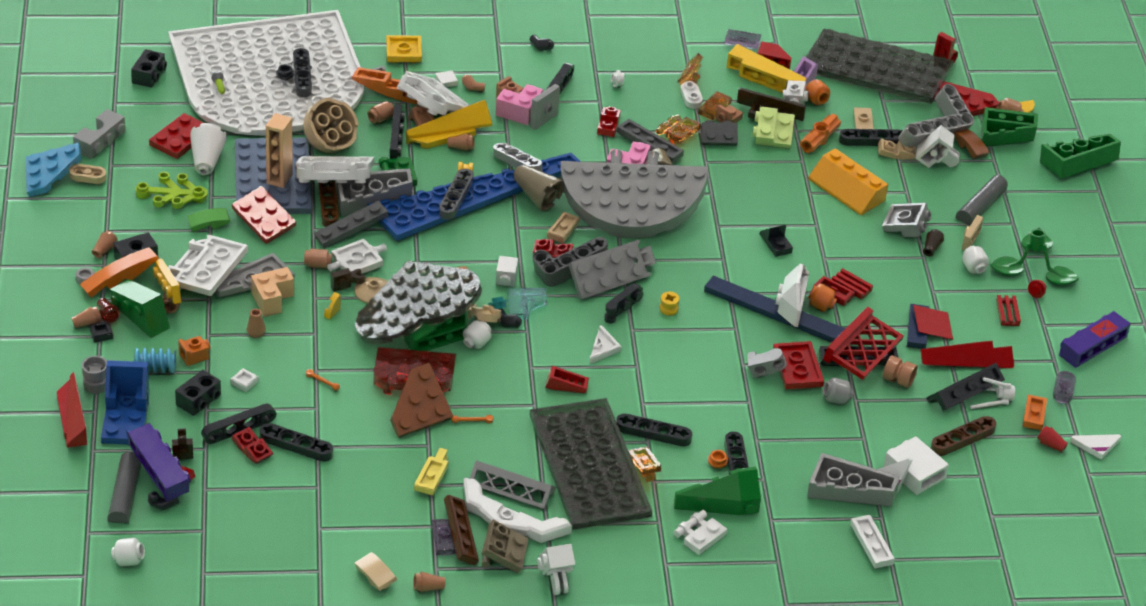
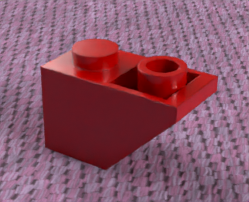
[757,41,792,69]

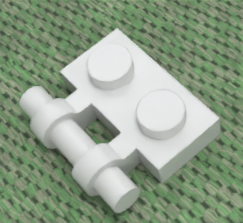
[673,510,727,555]

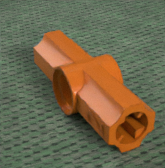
[800,113,841,153]

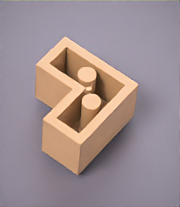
[251,267,294,317]

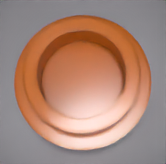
[708,450,728,468]

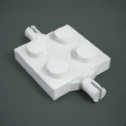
[327,239,387,274]

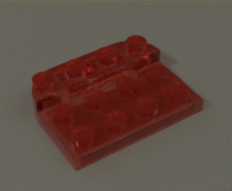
[373,347,456,395]

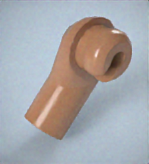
[462,74,485,92]

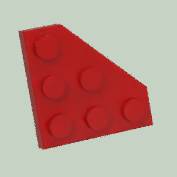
[929,81,999,116]

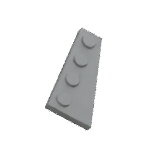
[215,253,295,297]

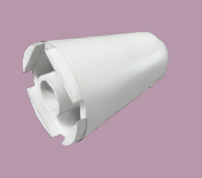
[190,123,227,175]

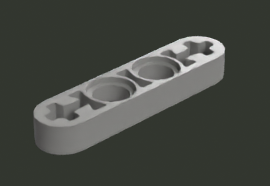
[493,143,543,171]

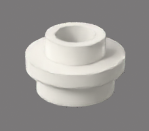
[611,70,624,88]

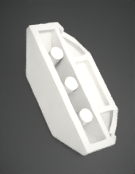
[775,264,809,327]

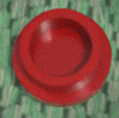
[1028,280,1046,298]

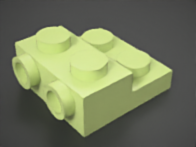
[753,106,795,148]

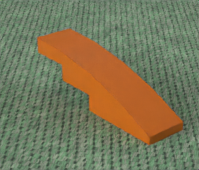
[352,67,418,105]
[80,247,159,298]

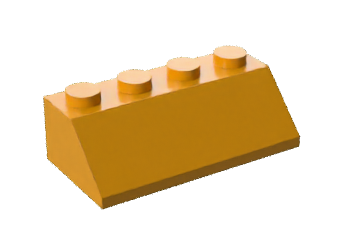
[808,148,888,215]

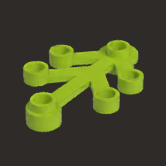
[135,172,208,209]

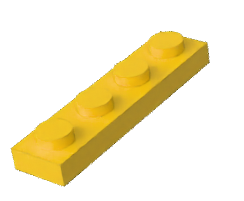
[152,259,181,304]

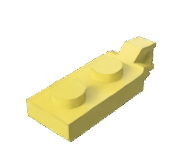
[414,448,449,496]

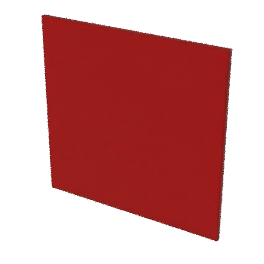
[913,305,953,340]

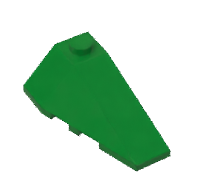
[674,466,761,515]

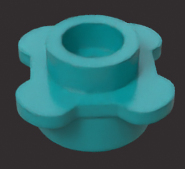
[488,296,508,309]

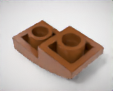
[953,129,990,159]

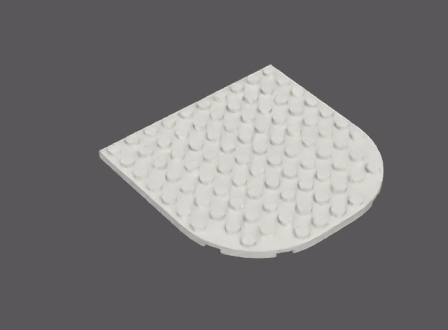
[168,10,364,136]

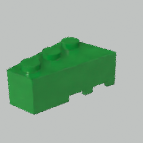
[981,107,1038,147]
[110,279,170,338]
[404,296,468,355]

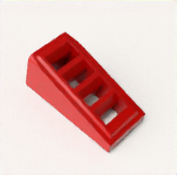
[545,366,589,393]

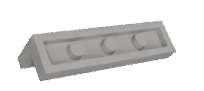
[470,460,556,509]

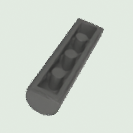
[955,175,1008,225]
[108,452,141,523]

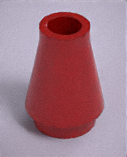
[1037,426,1068,453]

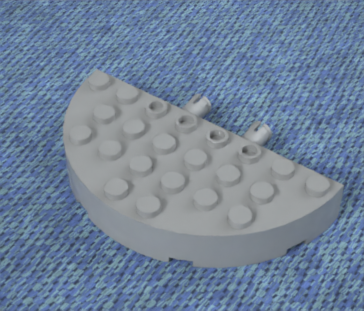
[561,149,708,238]

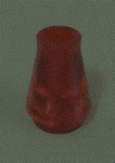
[97,298,119,323]

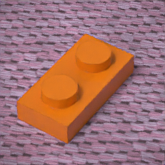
[1022,395,1048,430]

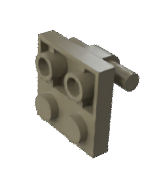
[482,519,528,573]

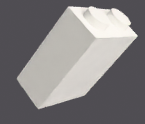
[884,436,949,495]

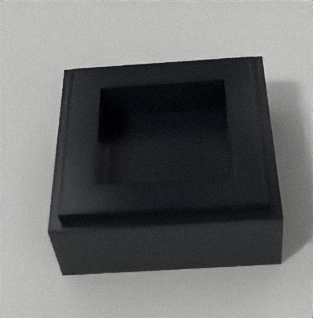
[89,321,113,342]

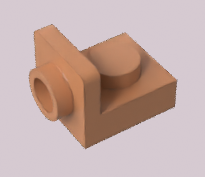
[408,105,434,126]
[716,105,743,123]

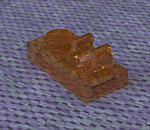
[677,53,703,85]
[698,91,732,120]
[628,447,661,482]

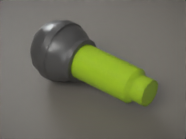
[211,71,225,94]

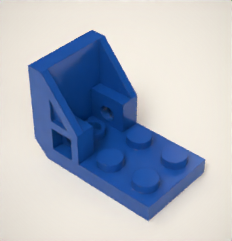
[101,360,150,445]

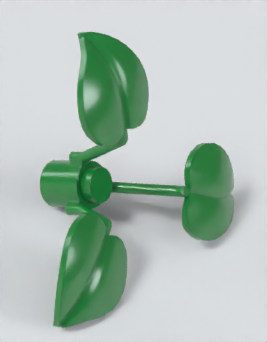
[990,227,1079,285]

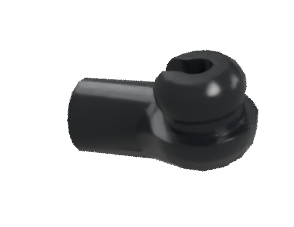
[529,35,554,50]
[499,308,522,327]
[148,491,179,510]

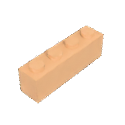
[266,113,293,188]

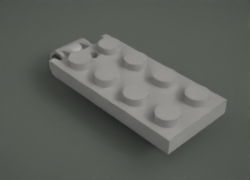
[568,240,656,299]

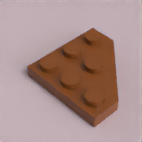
[390,363,453,438]

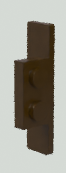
[737,87,806,121]

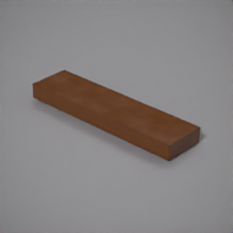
[444,495,479,566]

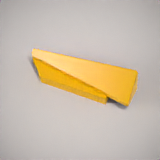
[726,44,806,93]
[406,100,492,149]

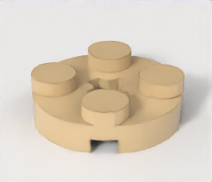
[465,303,502,322]

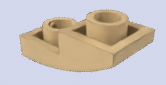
[878,138,916,159]
[355,552,397,591]

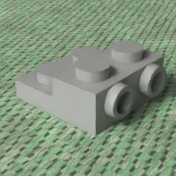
[882,203,931,238]

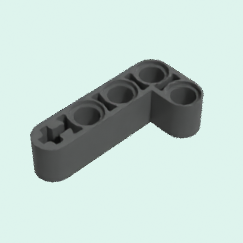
[532,237,609,286]

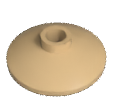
[355,277,393,304]

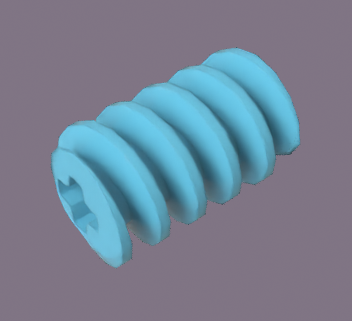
[134,348,176,374]

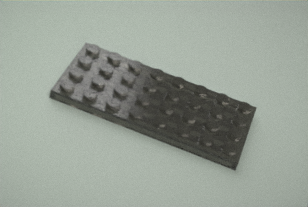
[806,29,954,104]
[530,398,652,530]

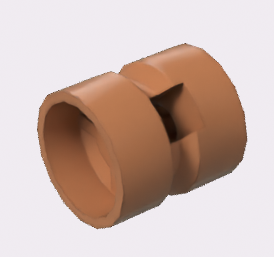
[882,355,918,388]

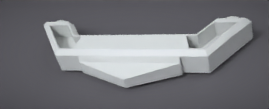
[463,478,572,543]

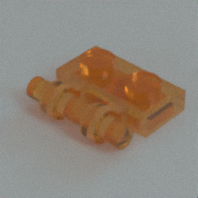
[656,114,701,144]

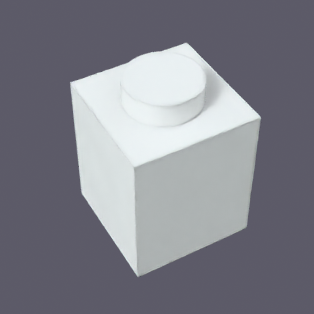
[496,256,518,287]

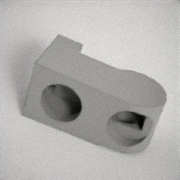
[748,348,787,378]

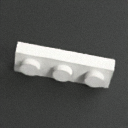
[850,515,895,568]

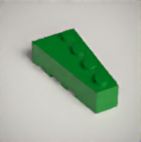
[1040,134,1121,179]

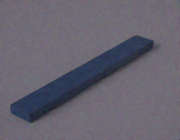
[704,276,846,342]

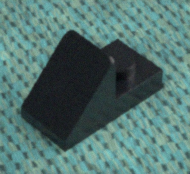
[759,225,793,257]

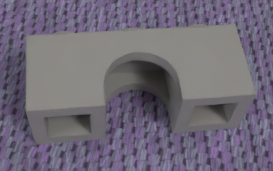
[73,109,126,159]

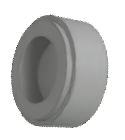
[75,267,95,284]

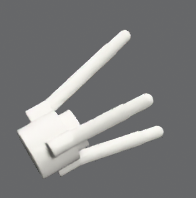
[970,377,1015,409]

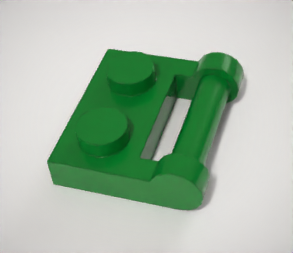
[378,157,417,186]

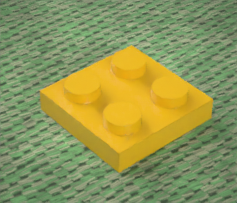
[386,35,422,63]

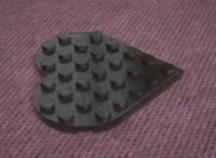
[355,260,482,344]

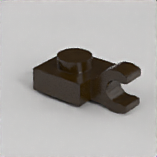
[331,268,365,292]
[172,428,194,460]

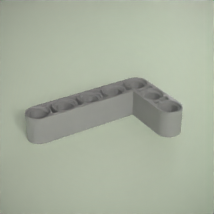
[898,84,974,147]

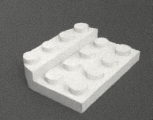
[397,71,469,116]
[296,156,374,183]
[168,235,248,296]

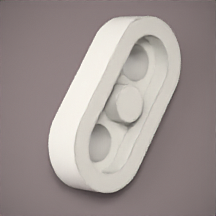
[680,81,703,109]

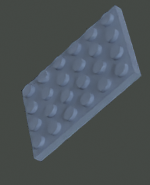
[235,137,311,215]

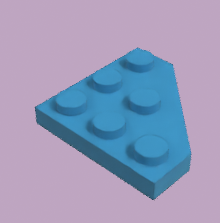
[26,143,82,197]

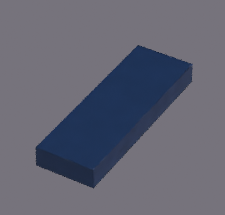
[907,304,929,349]

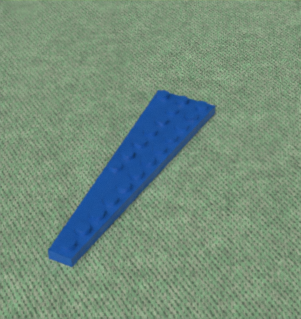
[367,153,581,241]

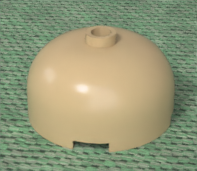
[303,97,359,153]

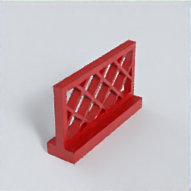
[823,306,904,380]

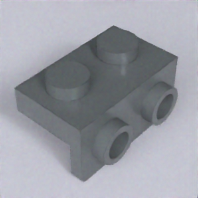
[700,120,738,146]

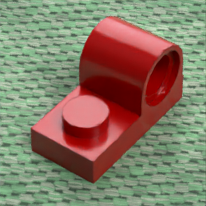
[931,32,958,70]

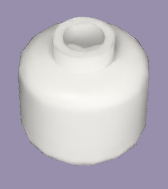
[962,246,989,274]
[463,320,491,349]
[111,538,145,567]

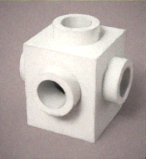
[783,80,808,105]

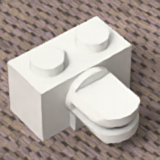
[916,125,960,168]
[537,544,575,595]

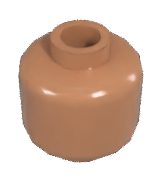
[997,98,1024,112]

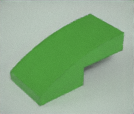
[188,208,230,233]

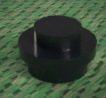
[276,64,294,80]

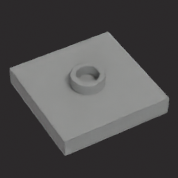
[530,84,560,130]

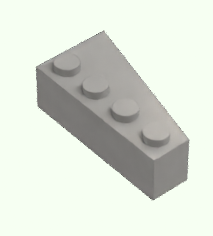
[336,169,413,217]
[807,453,900,506]

